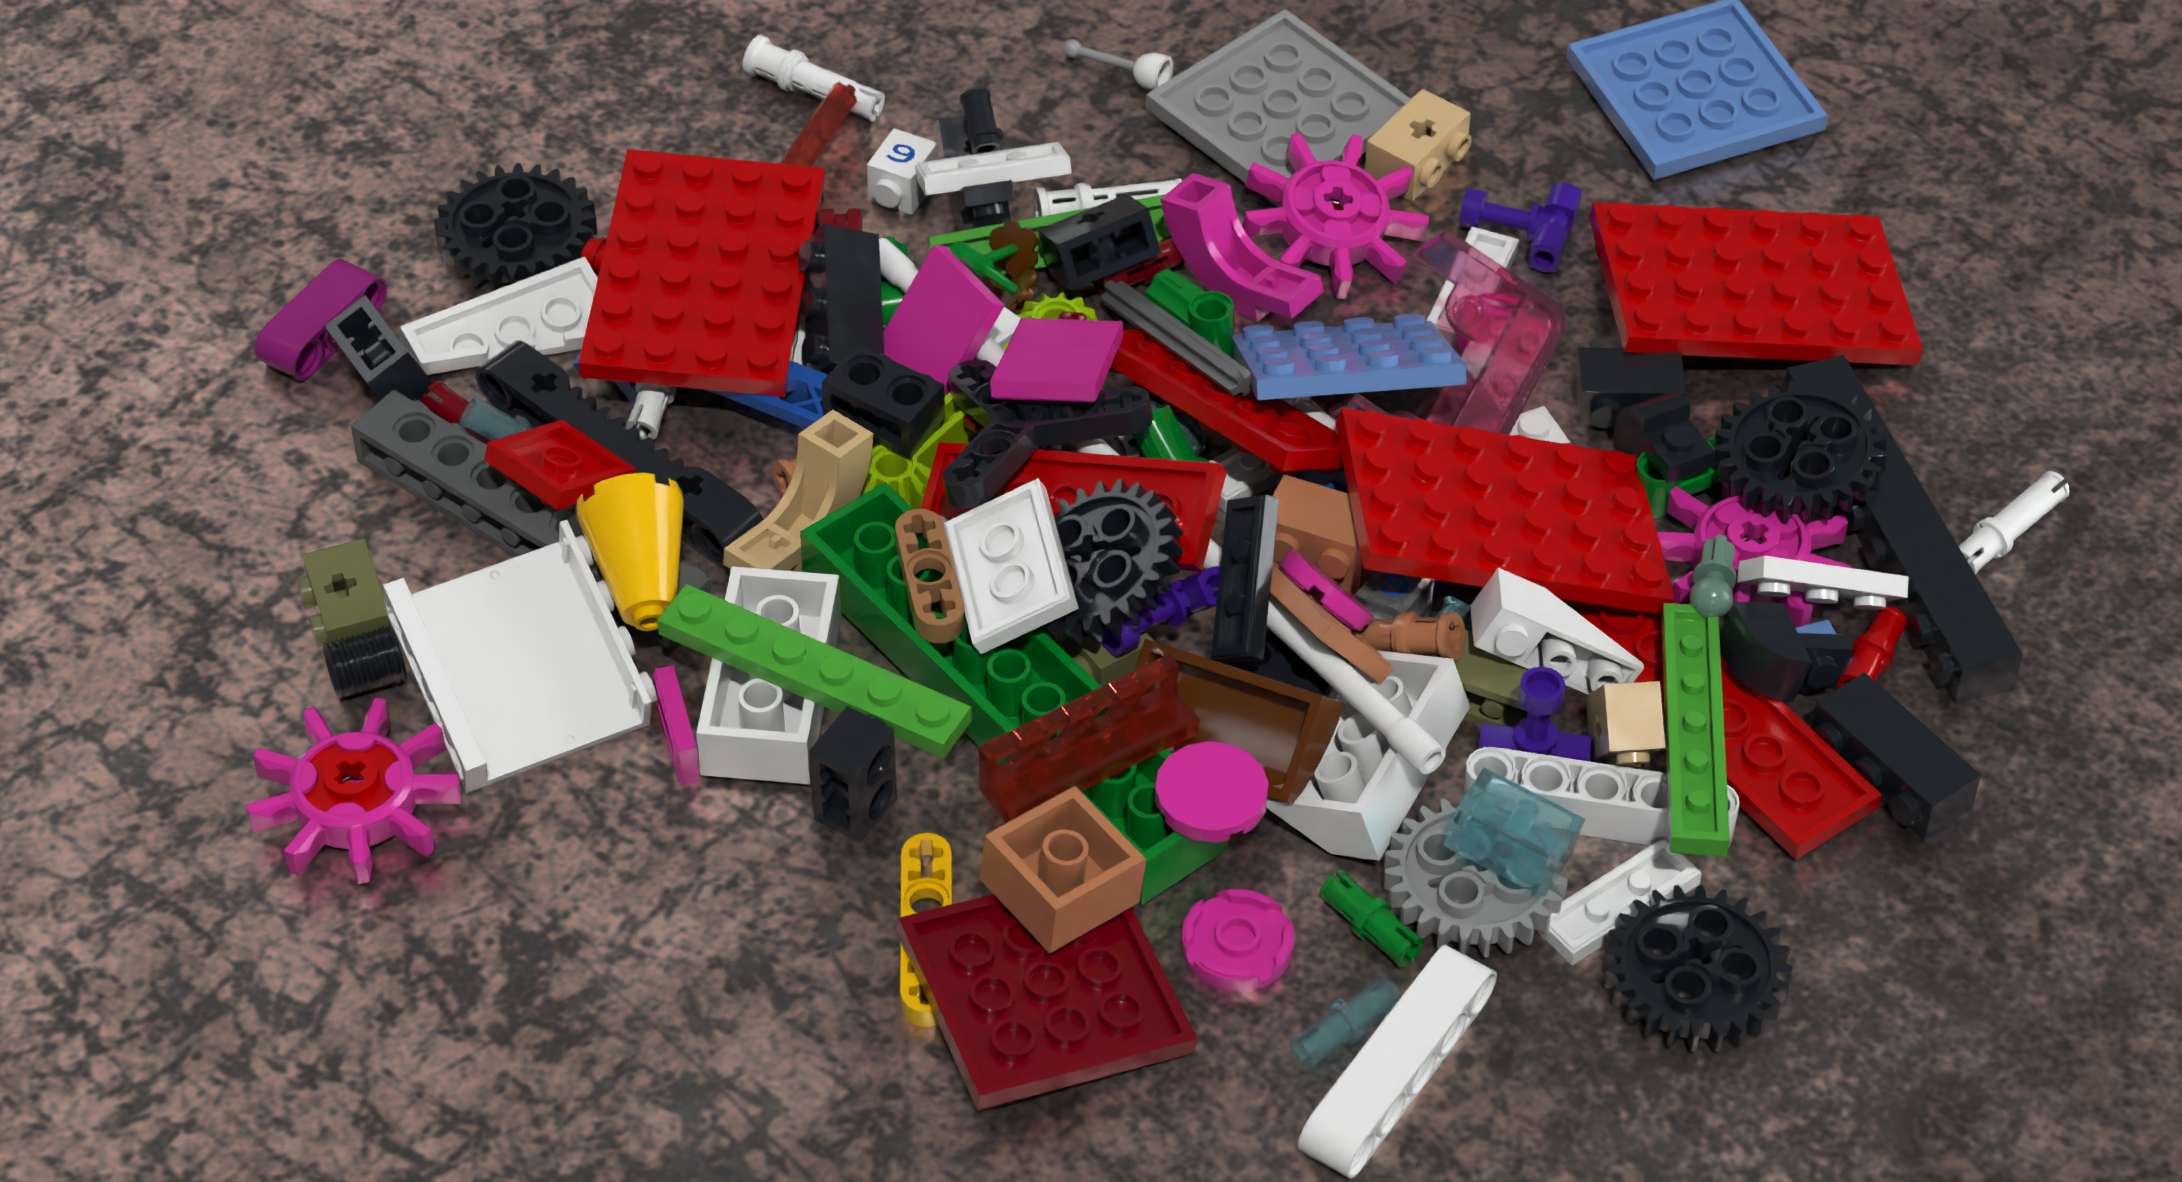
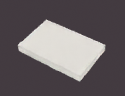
[944,478,1079,654]

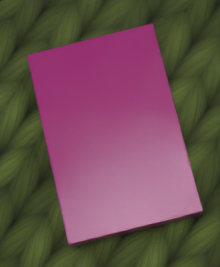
[883,245,1005,397]
[990,318,1123,403]

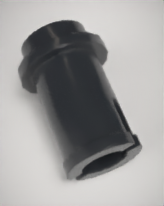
[959,88,1004,154]

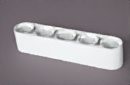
[1462,747,1740,846]
[1298,945,1497,1179]

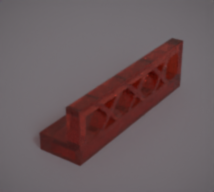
[978,654,1199,823]

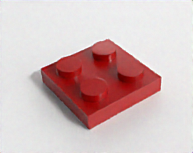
[484,420,636,510]

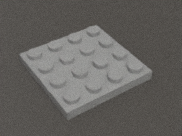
[1146,9,1411,208]

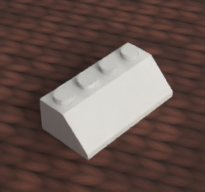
[1266,650,1470,861]

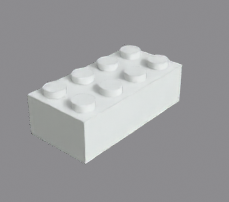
[696,566,841,784]

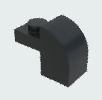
[1613,392,1715,483]
[1719,601,1854,703]

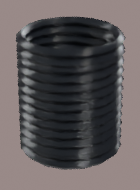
[323,625,407,699]

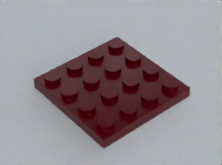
[897,894,1197,1110]

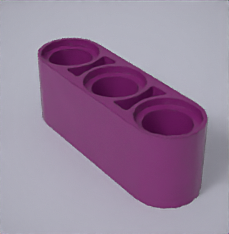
[254,259,387,381]

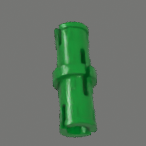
[1319,870,1424,968]

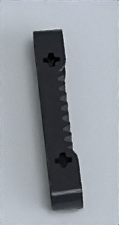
[475,341,763,566]

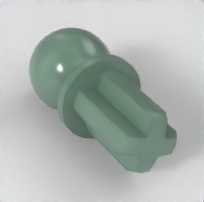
[1690,534,1737,619]

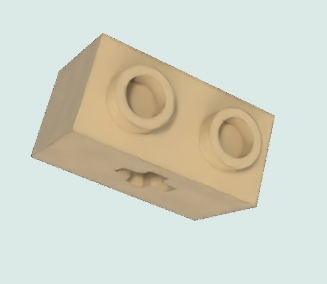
[1365,89,1471,201]
[1586,681,1665,768]

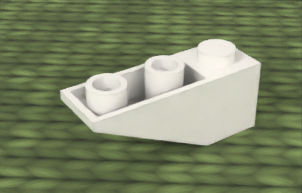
[1470,568,1644,694]

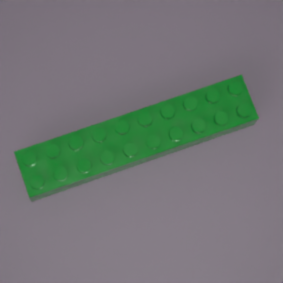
[800,482,1228,905]

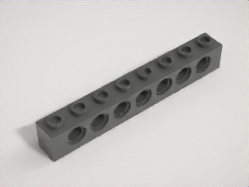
[351,390,711,653]

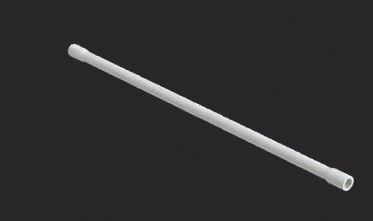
[879,238,1446,774]

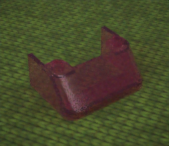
[1326,230,1566,435]

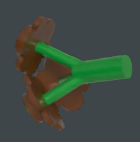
[950,220,1038,312]

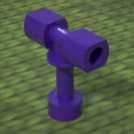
[1459,183,1582,272]
[1101,566,1220,656]
[1479,667,1591,761]

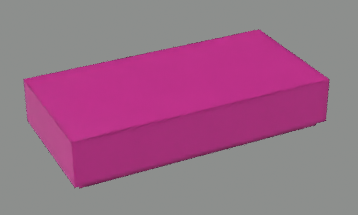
[653,665,701,786]

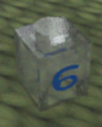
[1355,571,1434,619]

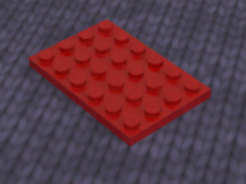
[578,149,825,397]
[1589,202,1923,365]
[1335,408,1675,615]

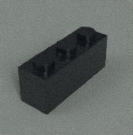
[798,224,884,374]
[1811,672,1981,841]

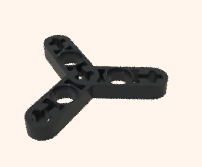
[943,359,1153,508]

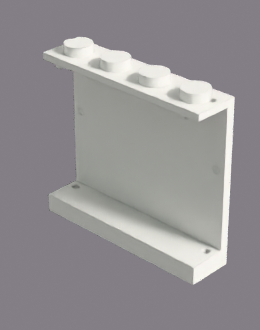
[383,520,657,793]

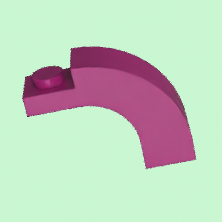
[1160,173,1324,322]

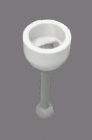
[1063,39,1173,91]

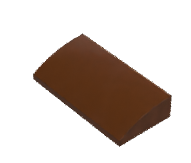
[1123,639,1345,804]

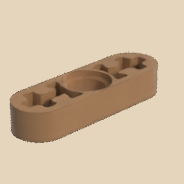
[895,509,964,643]

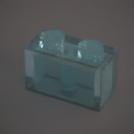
[1443,767,1585,898]

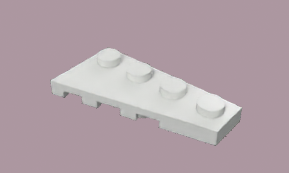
[400,257,598,375]

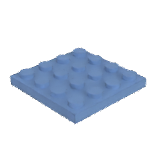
[1566,0,1828,180]
[1231,314,1467,400]

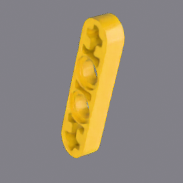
[900,833,952,1027]

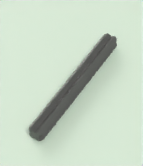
[1101,280,1252,397]

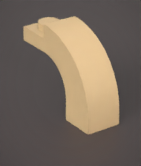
[723,410,874,572]

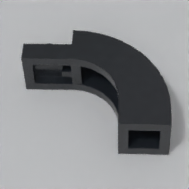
[933,115,1015,231]

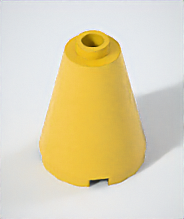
[575,473,684,631]

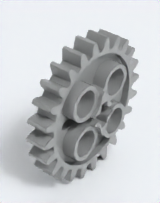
[1383,795,1568,957]

